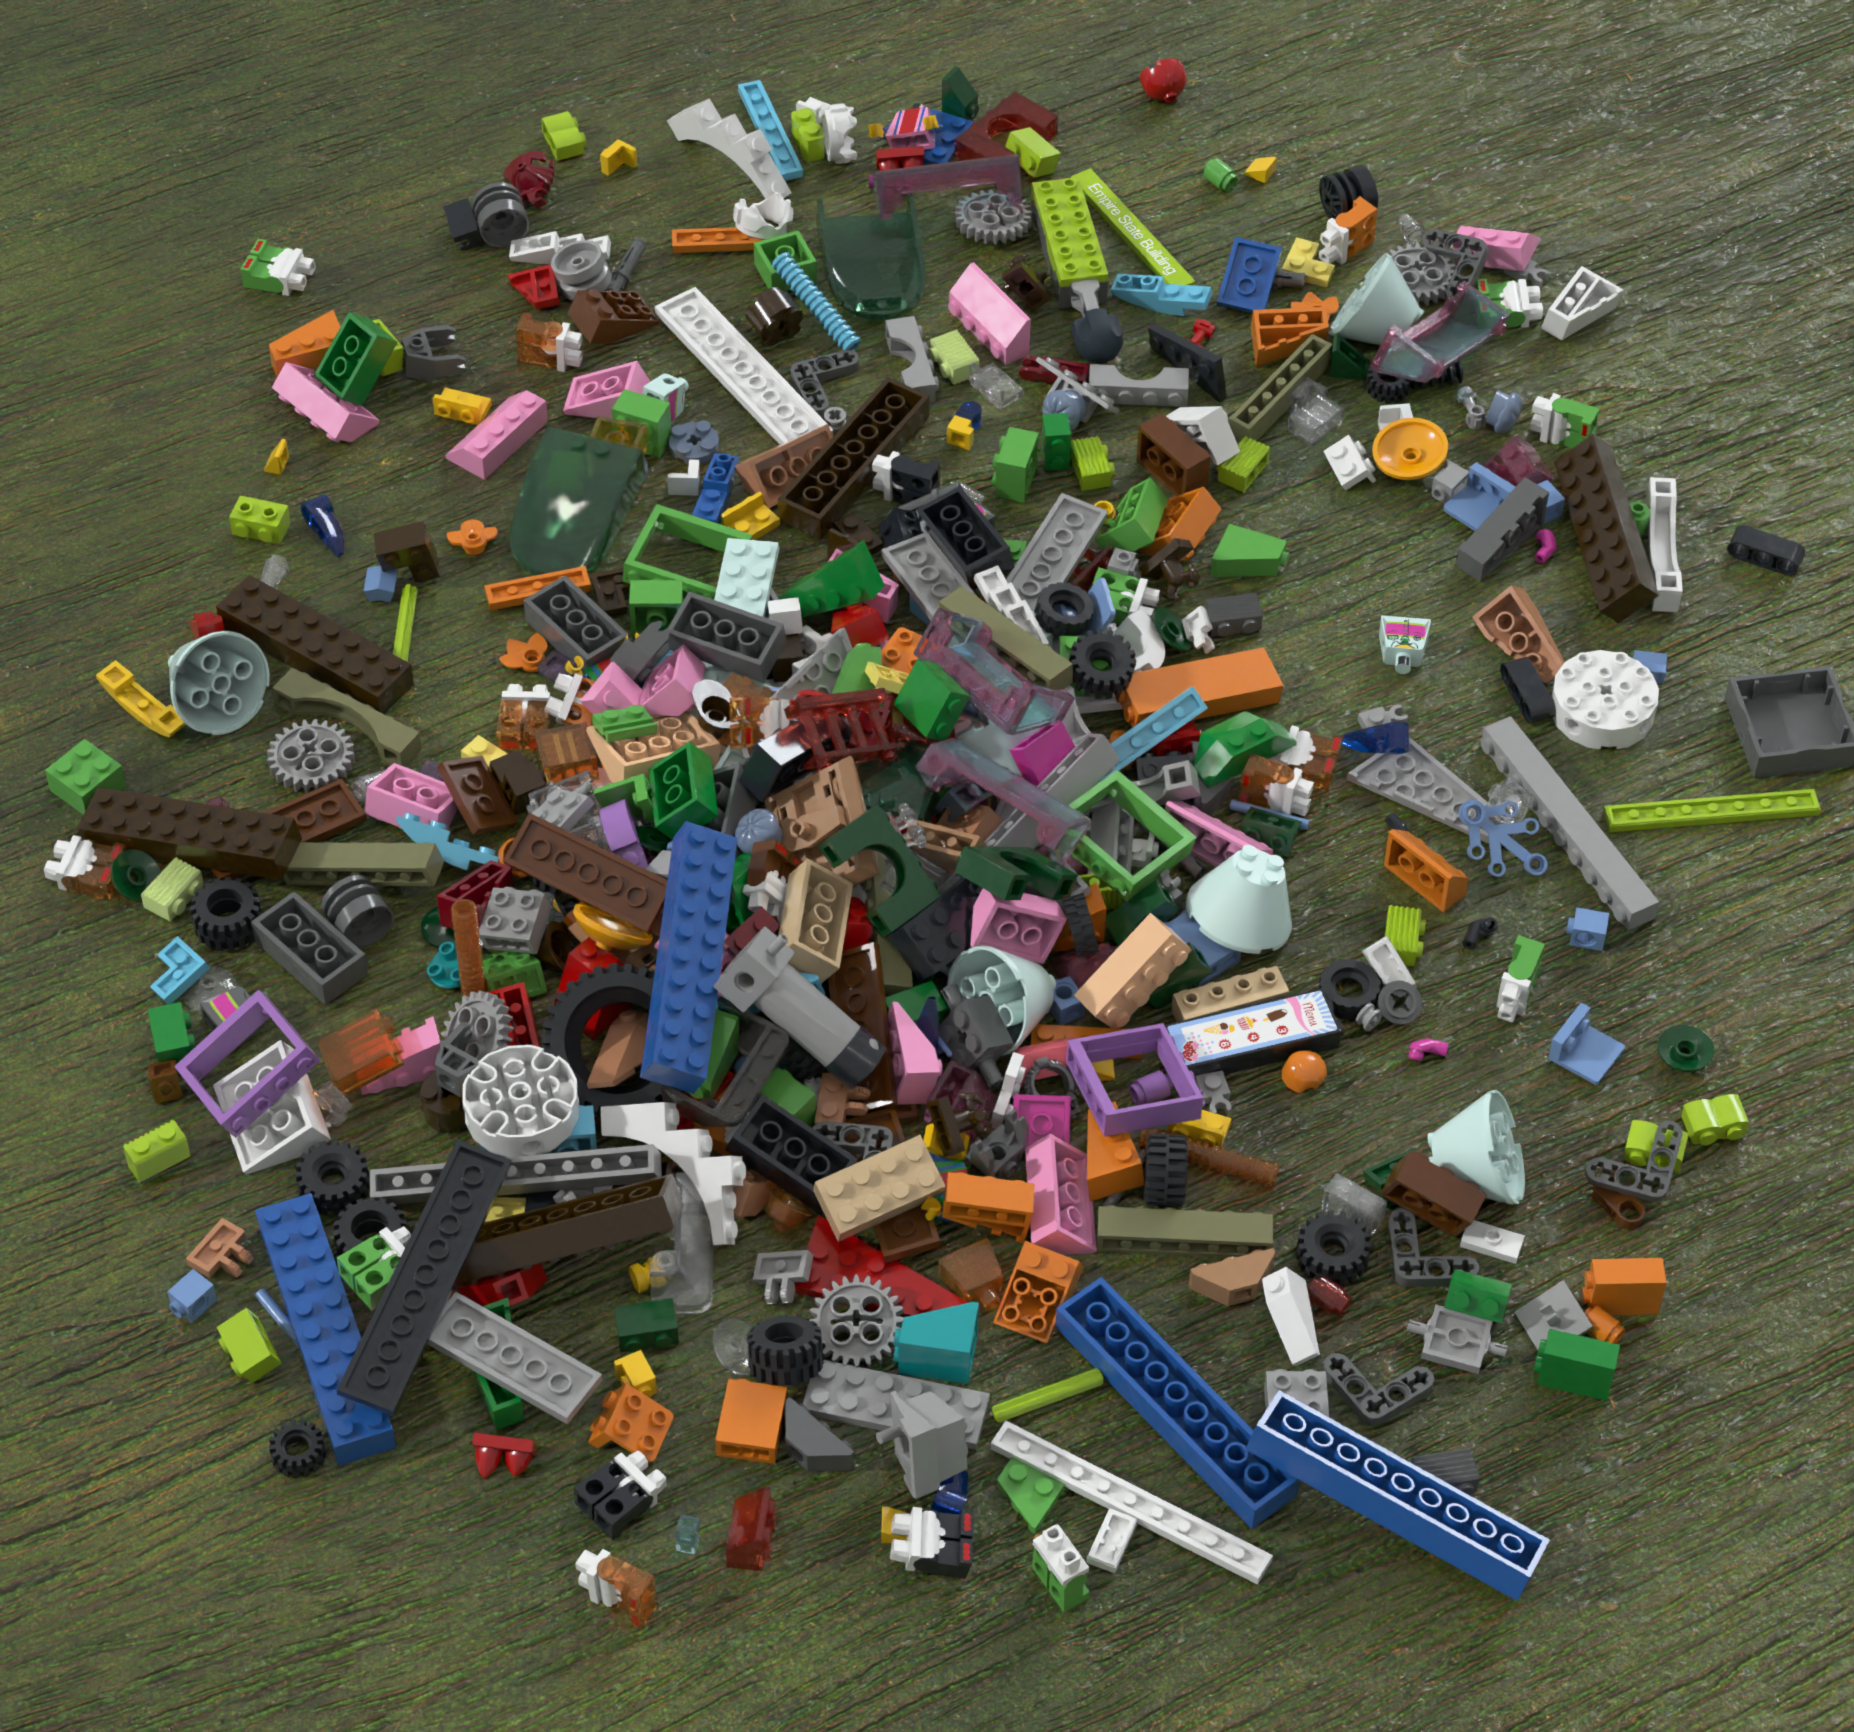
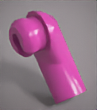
[1534,529,1557,564]
[1408,1038,1449,1061]

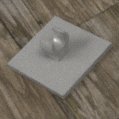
[1514,1280,1594,1350]

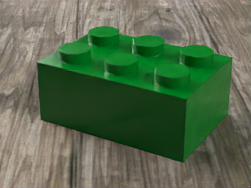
[314,312,398,406]
[649,741,718,840]

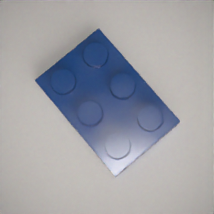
[1217,237,1282,314]

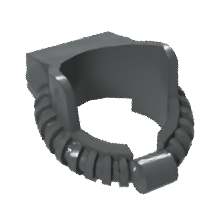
[1024,1056,1081,1122]

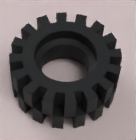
[1366,358,1412,404]
[269,1419,326,1478]

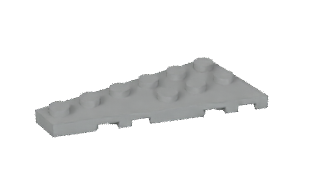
[735,628,853,758]
[1347,734,1518,846]

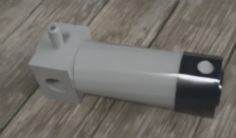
[713,926,887,1090]

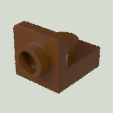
[148,1058,183,1104]

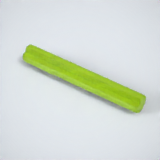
[393,584,418,662]
[992,1368,1104,1422]

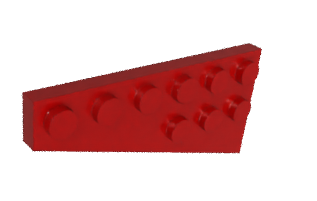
[794,1215,969,1318]

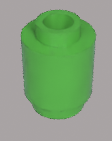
[1203,158,1239,192]
[1629,502,1650,538]

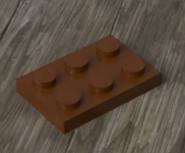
[437,755,518,835]

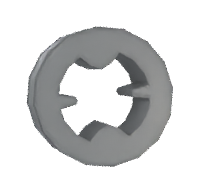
[824,407,846,432]
[1356,1003,1383,1031]

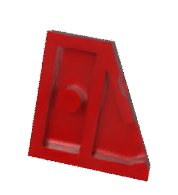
[508,264,560,310]

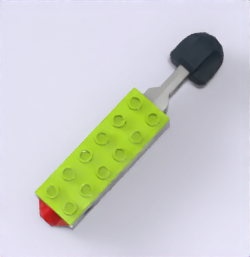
[1031,177,1123,364]

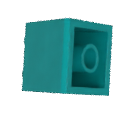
[894,1302,979,1384]

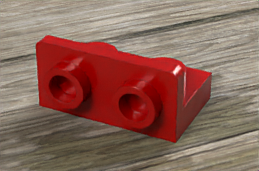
[1148,721,1202,757]

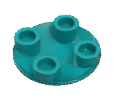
[427,941,481,988]

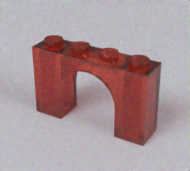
[954,91,1058,182]

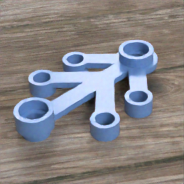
[1459,800,1548,877]

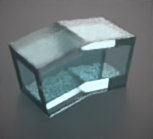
[676,1514,700,1554]

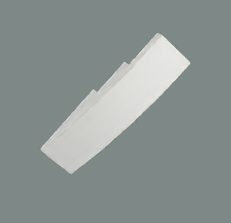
[509,231,611,264]
[974,566,1049,645]

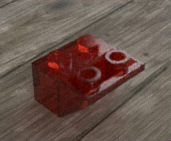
[726,1487,777,1571]

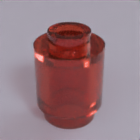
[1307,1275,1352,1317]

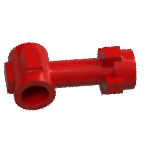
[1187,318,1216,348]

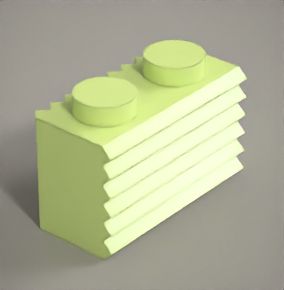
[928,329,979,385]
[141,857,204,921]

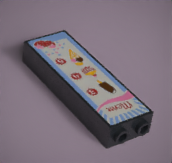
[1165,988,1344,1077]

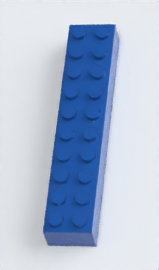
[640,821,738,1094]
[255,1193,396,1466]
[1055,1277,1299,1529]
[1245,1390,1550,1601]

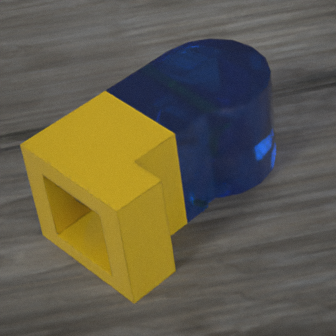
[947,401,982,451]

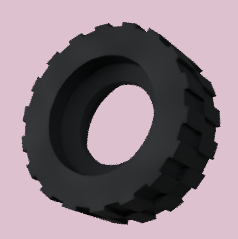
[1034,582,1095,637]
[1062,893,1100,958]
[1318,959,1381,1021]

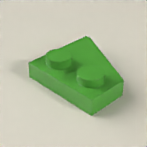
[997,1457,1065,1534]

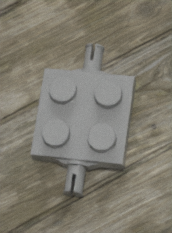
[531,780,594,832]
[1407,1305,1508,1374]

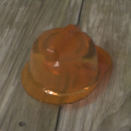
[766,1180,813,1233]

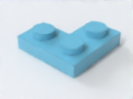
[150,936,210,1004]

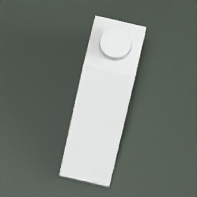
[1262,1267,1320,1367]

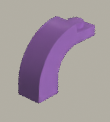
[599,799,649,869]

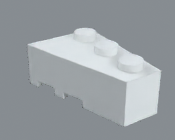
[1541,266,1623,340]
[1166,406,1240,465]

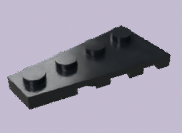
[1148,323,1227,403]

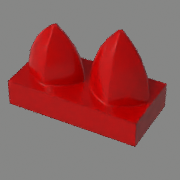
[875,146,924,178]
[472,1433,538,1479]

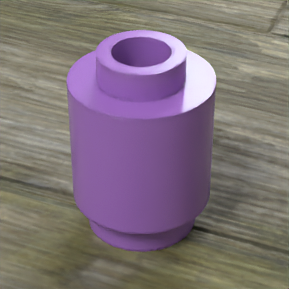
[1129,1070,1173,1106]

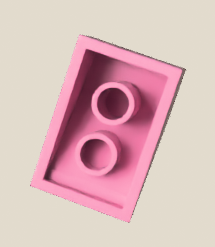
[563,361,651,420]
[887,1002,942,1104]

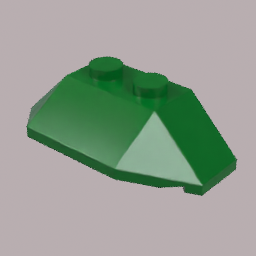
[1194,711,1297,788]

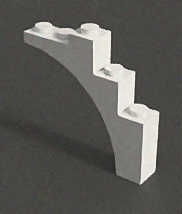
[667,98,792,199]
[601,1102,746,1245]

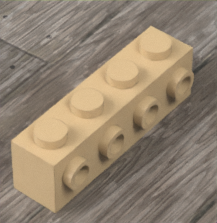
[1172,966,1289,1022]

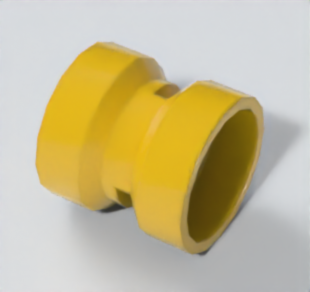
[628,1255,667,1293]

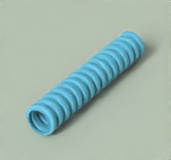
[772,252,861,351]

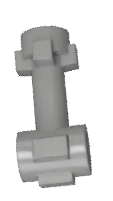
[1457,386,1486,430]

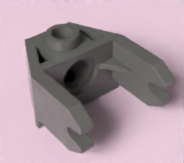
[401,325,466,382]
[610,621,670,684]
[435,1022,508,1097]
[965,1109,1029,1180]

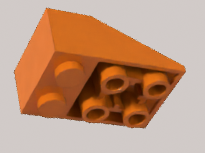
[993,1241,1084,1344]

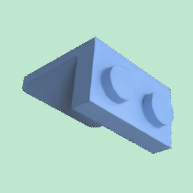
[1444,462,1515,531]
[1054,577,1116,636]

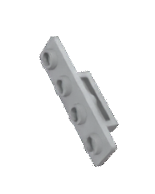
[1035,357,1119,423]

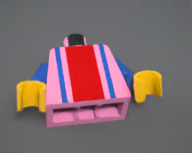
[868,103,943,150]

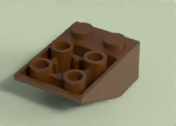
[567,289,660,344]

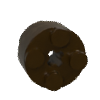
[746,287,803,346]
[420,1071,468,1133]

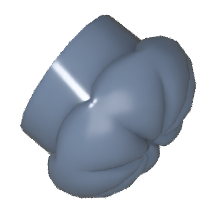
[1042,390,1086,432]
[1485,390,1522,434]
[735,808,783,854]

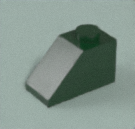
[942,66,979,120]

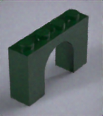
[818,805,941,937]
[955,846,1078,900]
[1105,880,1213,1010]

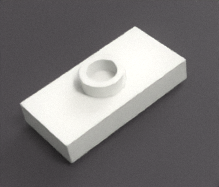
[1362,936,1416,987]
[1460,1220,1525,1264]
[1086,1508,1138,1573]

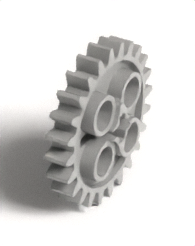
[955,189,1032,244]
[1389,243,1456,305]
[267,719,355,793]
[441,991,514,1060]
[809,1275,904,1369]

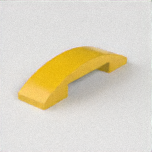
[96,660,186,737]

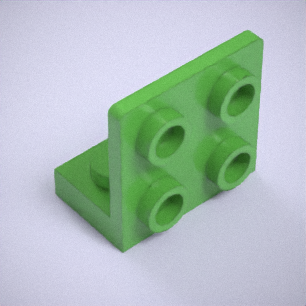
[594,773,655,828]
[478,951,547,997]

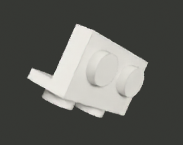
[1324,435,1377,490]

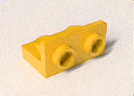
[433,388,492,425]
[721,492,780,540]
[1167,1110,1232,1151]

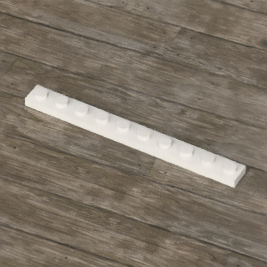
[991,1421,1273,1585]

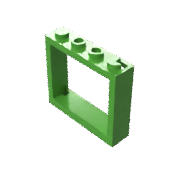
[622,504,752,600]
[1047,770,1197,902]

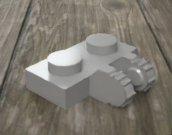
[753,1250,813,1304]

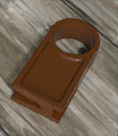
[1590,1174,1645,1230]

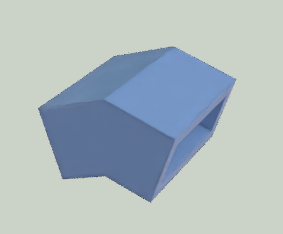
[363,565,398,603]
[1633,650,1667,683]

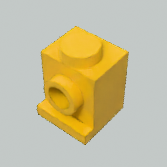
[614,1350,657,1398]

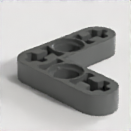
[1422,229,1489,305]
[790,350,859,418]
[813,1121,894,1160]
[1585,1121,1683,1202]
[1388,1208,1479,1287]
[1323,1353,1434,1426]

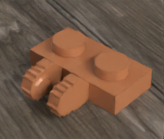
[814,1073,870,1125]
[186,1218,254,1278]

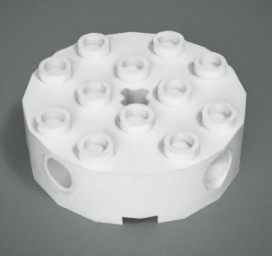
[1551,650,1659,749]
[463,1045,579,1157]

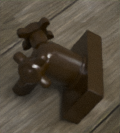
[1002,253,1051,312]
[1139,538,1201,601]
[926,1093,992,1157]

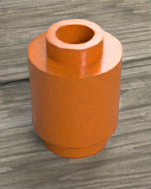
[1584,1306,1625,1344]

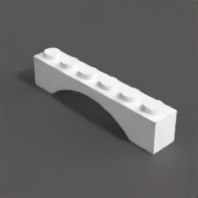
[1646,477,1683,612]

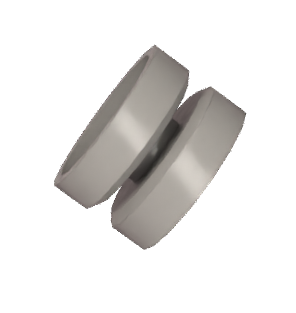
[551,240,612,300]

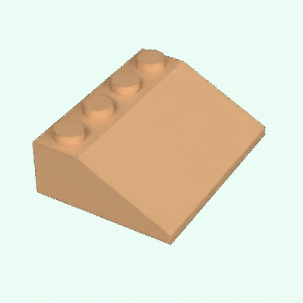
[587,711,720,783]

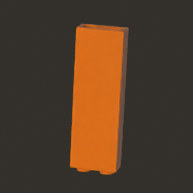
[1114,647,1284,728]

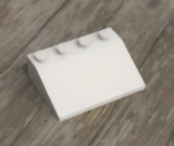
[213,1040,331,1175]

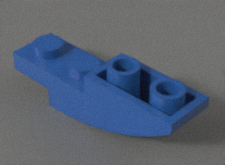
[692,453,739,524]

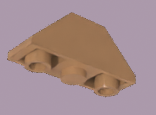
[1189,1248,1275,1306]

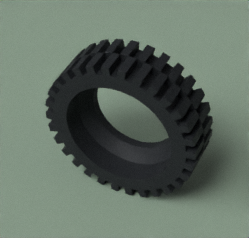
[542,963,681,1117]

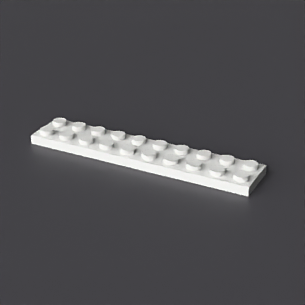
[655,287,833,445]

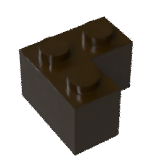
[374,521,440,583]
[489,749,547,815]

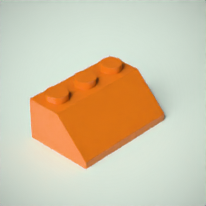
[1137,487,1222,562]
[1384,829,1469,913]

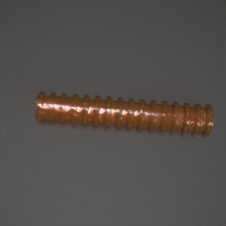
[451,899,487,997]
[1138,1127,1280,1188]

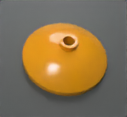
[1372,418,1448,480]
[573,904,653,951]

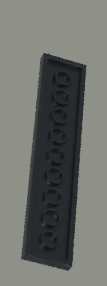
[337,1139,512,1416]

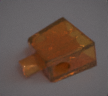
[938,1238,1003,1311]

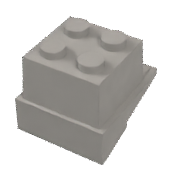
[876,1391,968,1499]

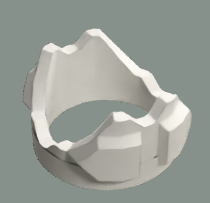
[822,104,857,164]
[733,192,793,239]

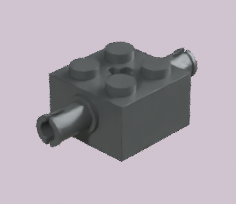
[936,984,1014,1089]

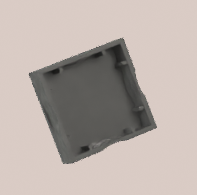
[1725,666,1854,778]

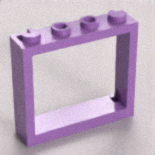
[174,990,321,1138]
[1066,1023,1205,1136]

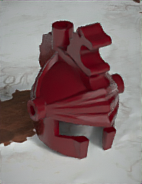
[503,151,555,209]

